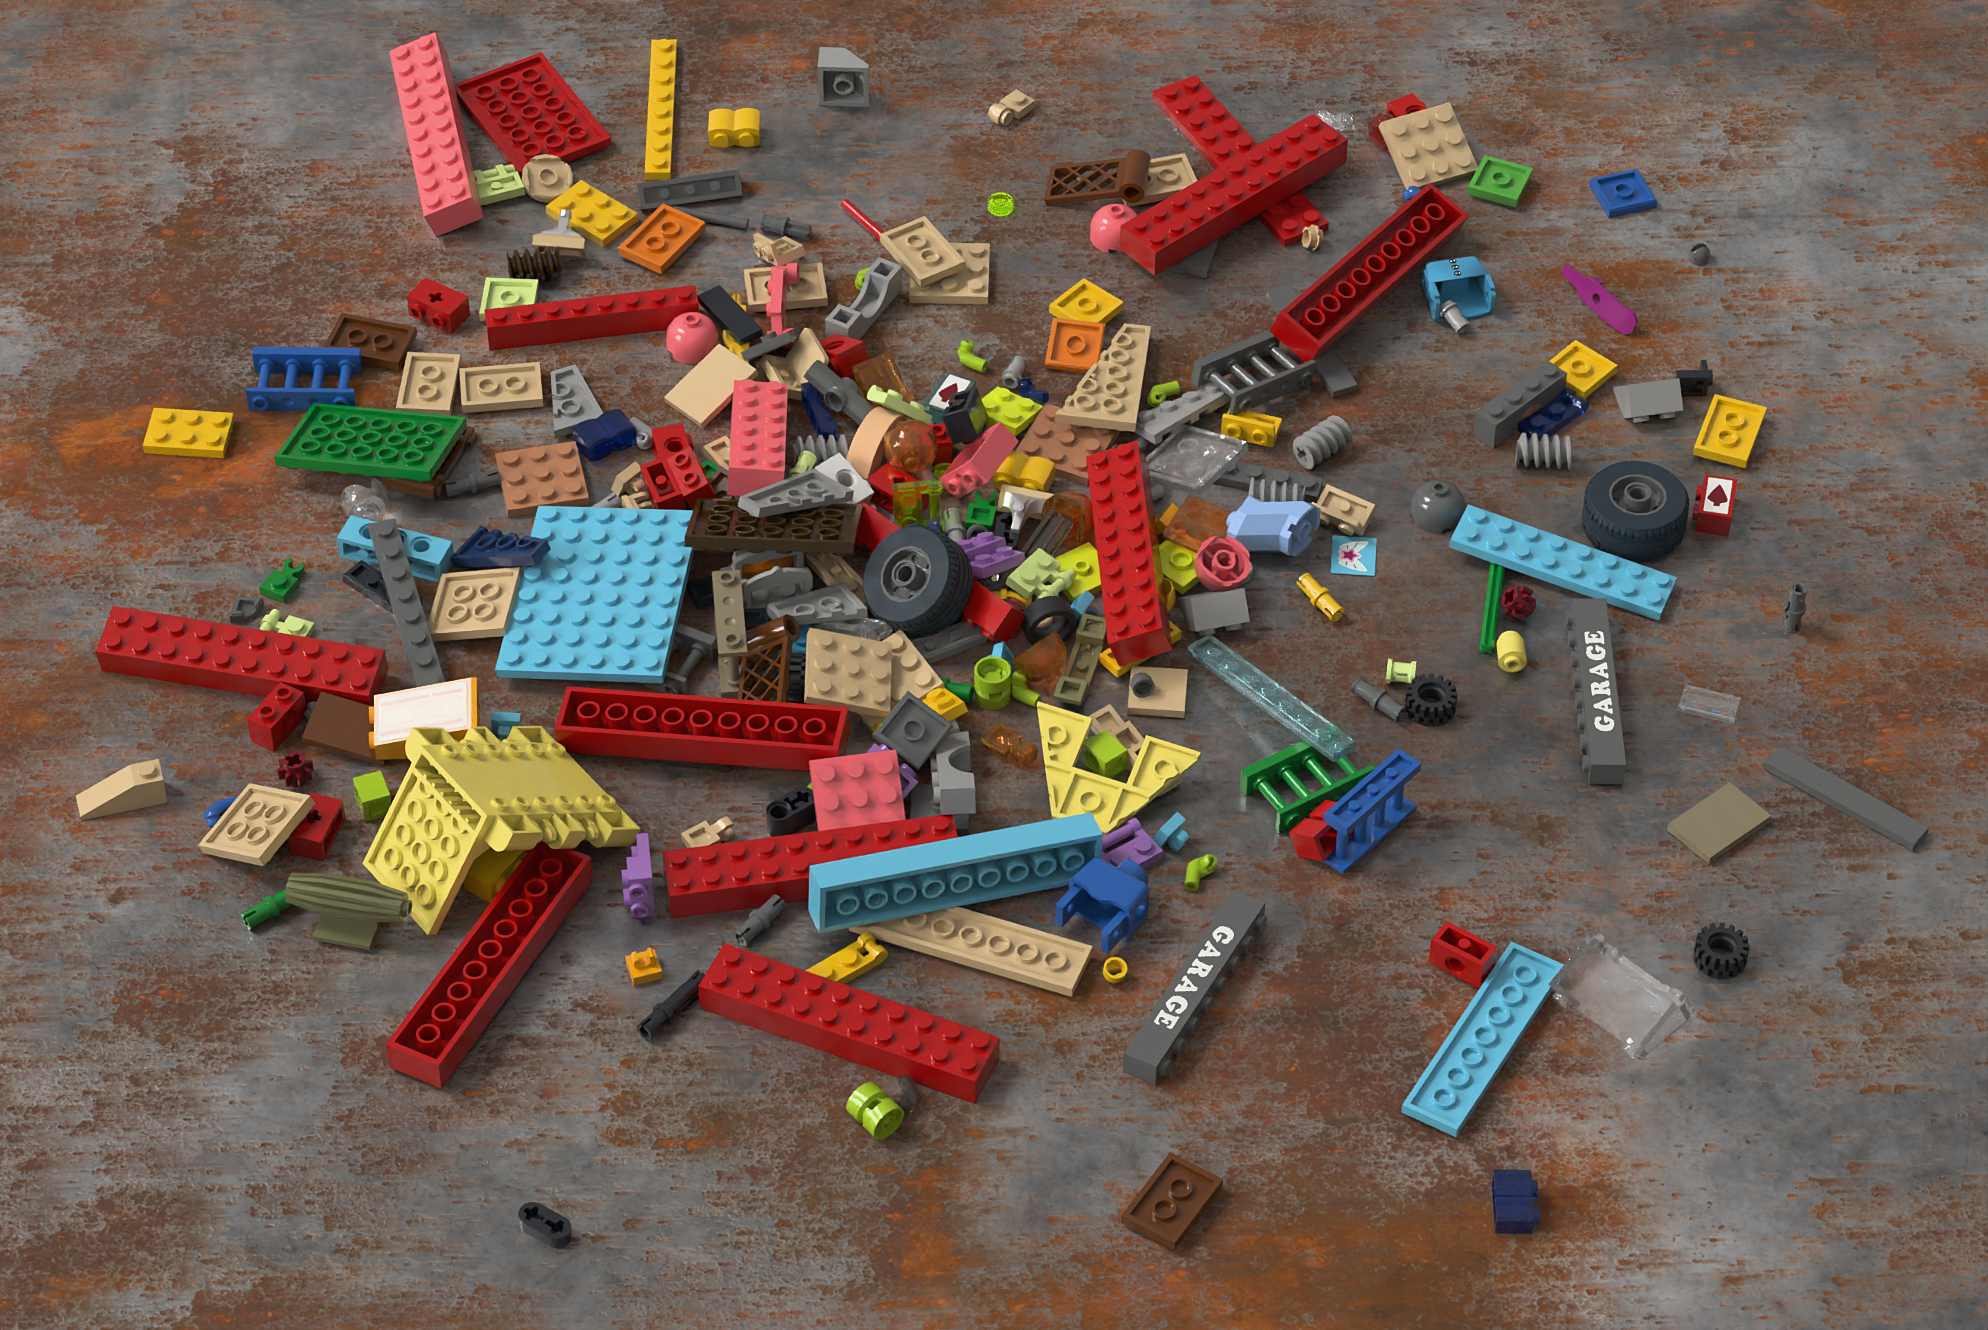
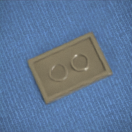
[1667,782,1771,864]

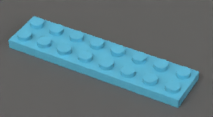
[1449,504,1677,621]
[1401,942,1565,1137]

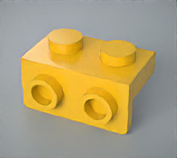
[1221,408,1282,448]

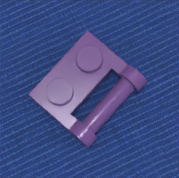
[1101,818,1163,869]

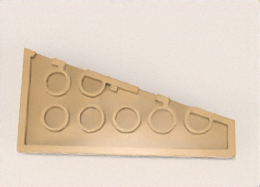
[1054,323,1151,432]

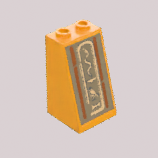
[369,677,480,760]

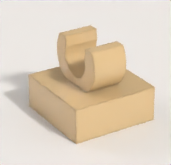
[611,461,646,496]

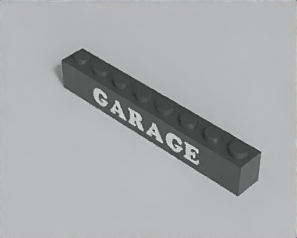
[1566,599,1626,784]
[1123,890,1267,1086]

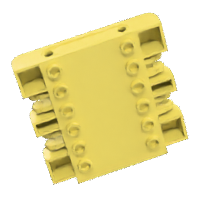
[363,726,640,935]

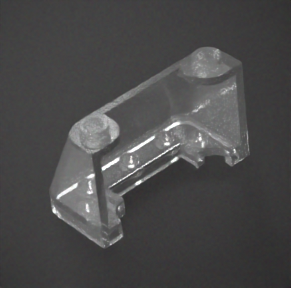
[1548,929,1695,1059]

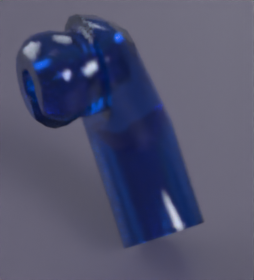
[1018,377,1049,404]

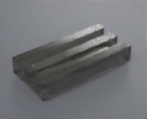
[1021,508,1075,559]

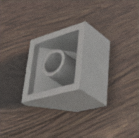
[818,47,869,107]
[1613,378,1683,422]
[1178,588,1250,636]

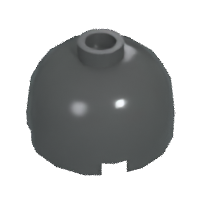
[1410,480,1465,534]

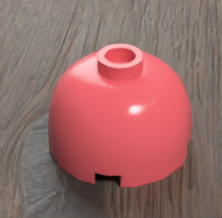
[1090,204,1138,254]
[666,312,719,364]
[1194,536,1251,592]

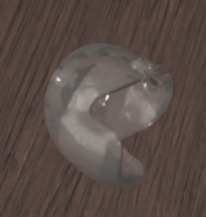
[341,478,388,522]

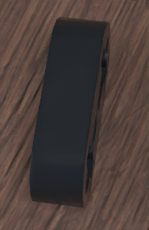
[994,512,1021,551]
[518,1202,572,1248]

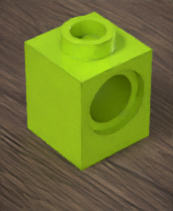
[1083,730,1127,779]
[353,770,391,822]

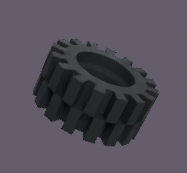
[789,653,813,705]
[1405,674,1457,727]
[1693,923,1750,979]

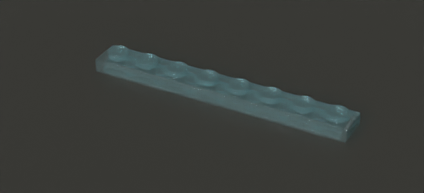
[1188,634,1356,762]

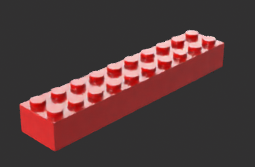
[1120,114,1348,276]
[1269,183,1469,362]
[1086,440,1173,667]
[95,606,389,706]
[554,686,851,771]
[662,814,958,919]
[386,840,593,1088]
[698,943,1000,1104]

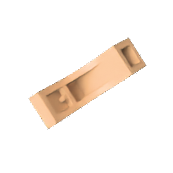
[846,406,910,479]

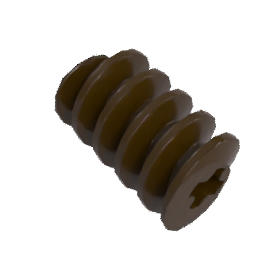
[507,246,561,280]

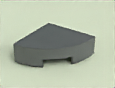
[230,596,264,623]

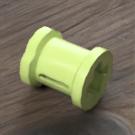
[1386,658,1417,684]

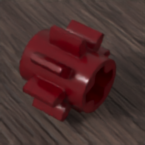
[1502,584,1536,620]
[277,752,314,787]

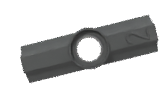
[803,360,875,425]

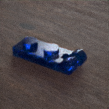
[801,382,838,443]
[1517,387,1590,441]

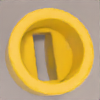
[1103,957,1127,984]

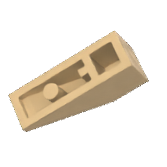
[76,759,168,821]

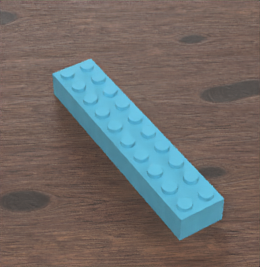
[808,812,1103,933]

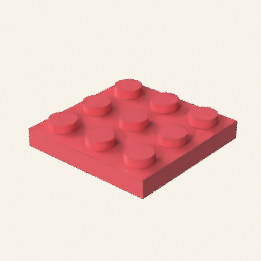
[809,749,906,831]

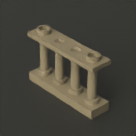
[712,570,749,699]

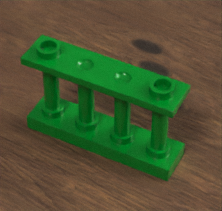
[1240,724,1375,833]

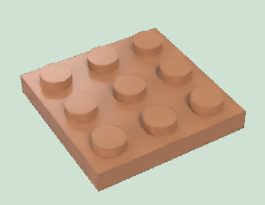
[1016,403,1120,486]
[495,441,589,518]

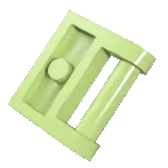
[867,385,933,425]

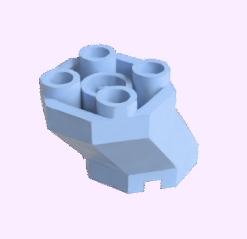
[1226,496,1321,557]

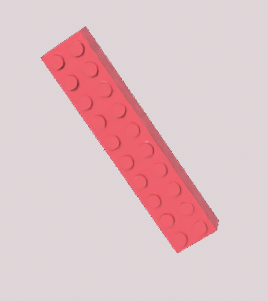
[389,32,484,237]

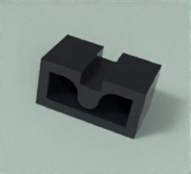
[942,387,988,445]

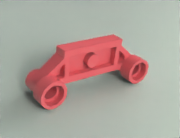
[766,263,800,349]

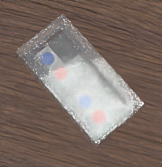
[1678,684,1741,724]

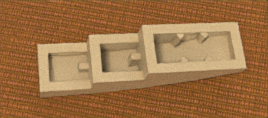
[1088,704,1183,797]

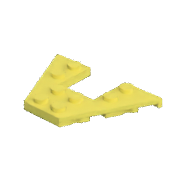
[1037,701,1201,837]

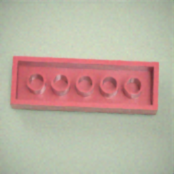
[727,379,788,496]

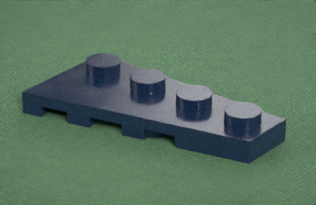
[450,526,551,568]

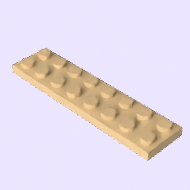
[849,907,1093,997]

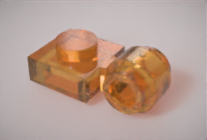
[981,722,1038,768]

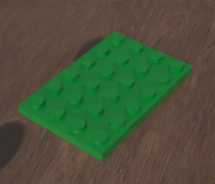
[274,403,467,482]

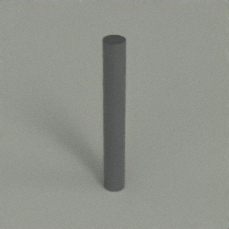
[673,206,749,229]

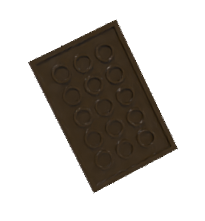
[685,498,863,556]

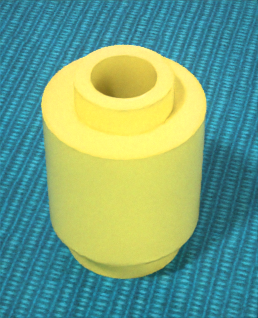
[1496,631,1527,672]

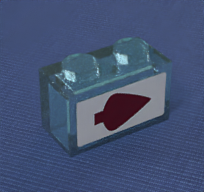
[922,371,976,424]

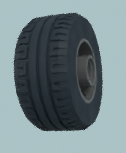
[1582,461,1690,562]
[863,525,973,637]

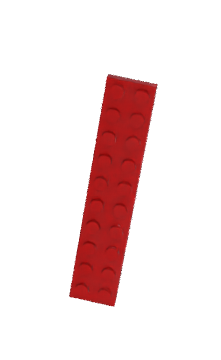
[1152,75,1329,247]

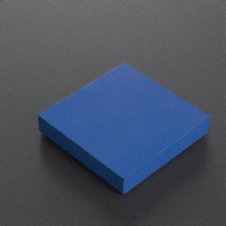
[1589,169,1657,218]

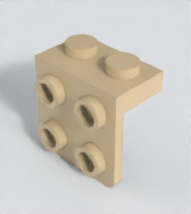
[759,328,829,401]

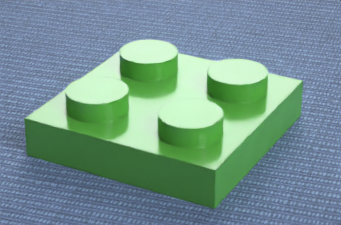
[1467,155,1533,207]

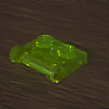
[892,480,945,532]

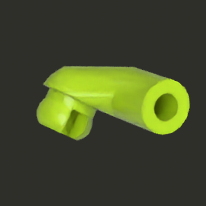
[957,340,988,373]
[1011,671,1041,708]
[1184,854,1218,892]

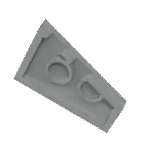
[551,364,605,438]
[767,583,868,625]

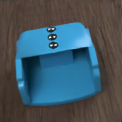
[1421,256,1496,322]

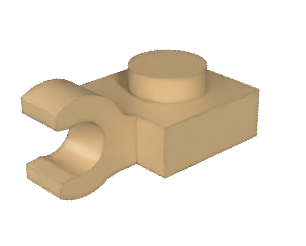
[681,816,735,848]

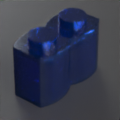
[573,409,637,461]
[1492,1169,1540,1234]

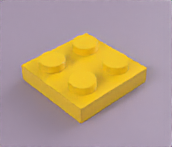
[1049,278,1124,324]
[1550,340,1617,400]

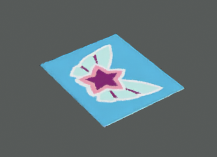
[1331,535,1377,576]

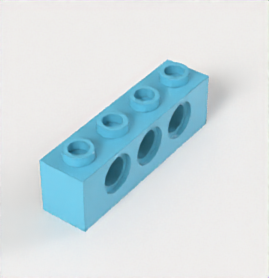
[337,515,454,583]

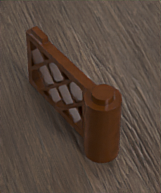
[1044,149,1151,206]
[382,426,478,501]
[738,614,800,702]

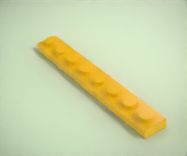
[645,39,677,180]

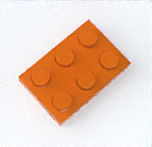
[618,204,706,274]

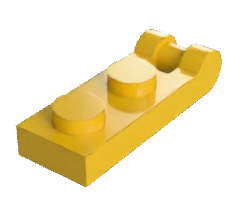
[805,932,888,984]

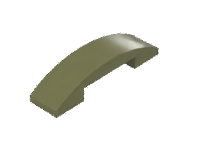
[1053,613,1107,705]

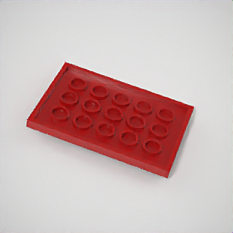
[454,52,612,179]

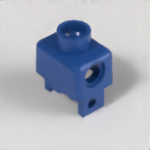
[1055,857,1149,953]

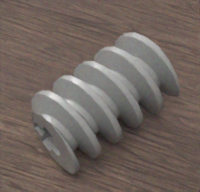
[1293,415,1353,470]
[1515,433,1572,470]
[793,434,848,468]
[1248,477,1306,502]

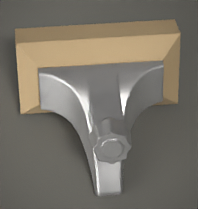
[532,209,588,258]
[997,484,1057,534]

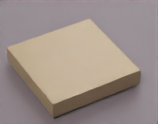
[1127,666,1188,718]

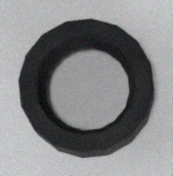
[1021,596,1077,649]

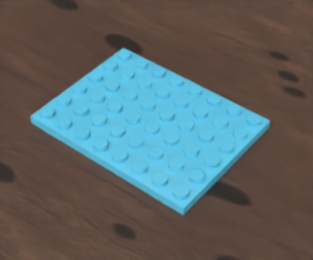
[495,506,694,683]

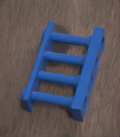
[246,347,363,411]
[1323,748,1421,874]

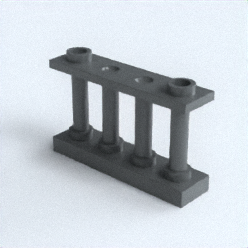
[1191,330,1316,416]
[637,623,718,695]

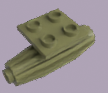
[285,873,413,950]

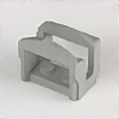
[720,549,813,609]

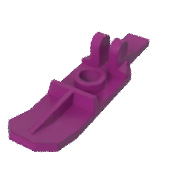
[1561,263,1638,335]

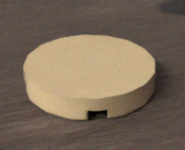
[522,154,573,203]

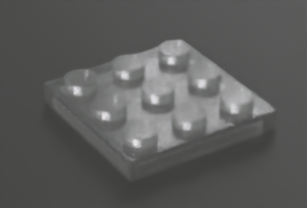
[1146,424,1249,495]

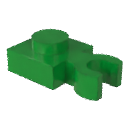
[965,490,997,532]
[259,558,305,604]

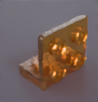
[1162,493,1231,553]

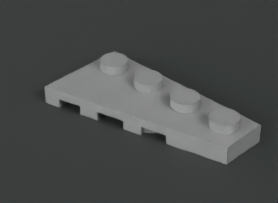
[1135,382,1231,445]
[738,469,854,518]

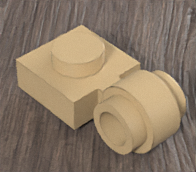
[988,89,1035,126]

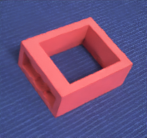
[939,422,1019,499]

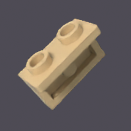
[753,233,806,266]
[1312,484,1377,536]

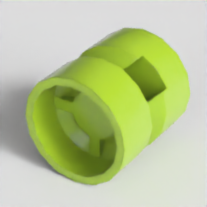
[974,656,1011,710]
[846,1082,904,1140]

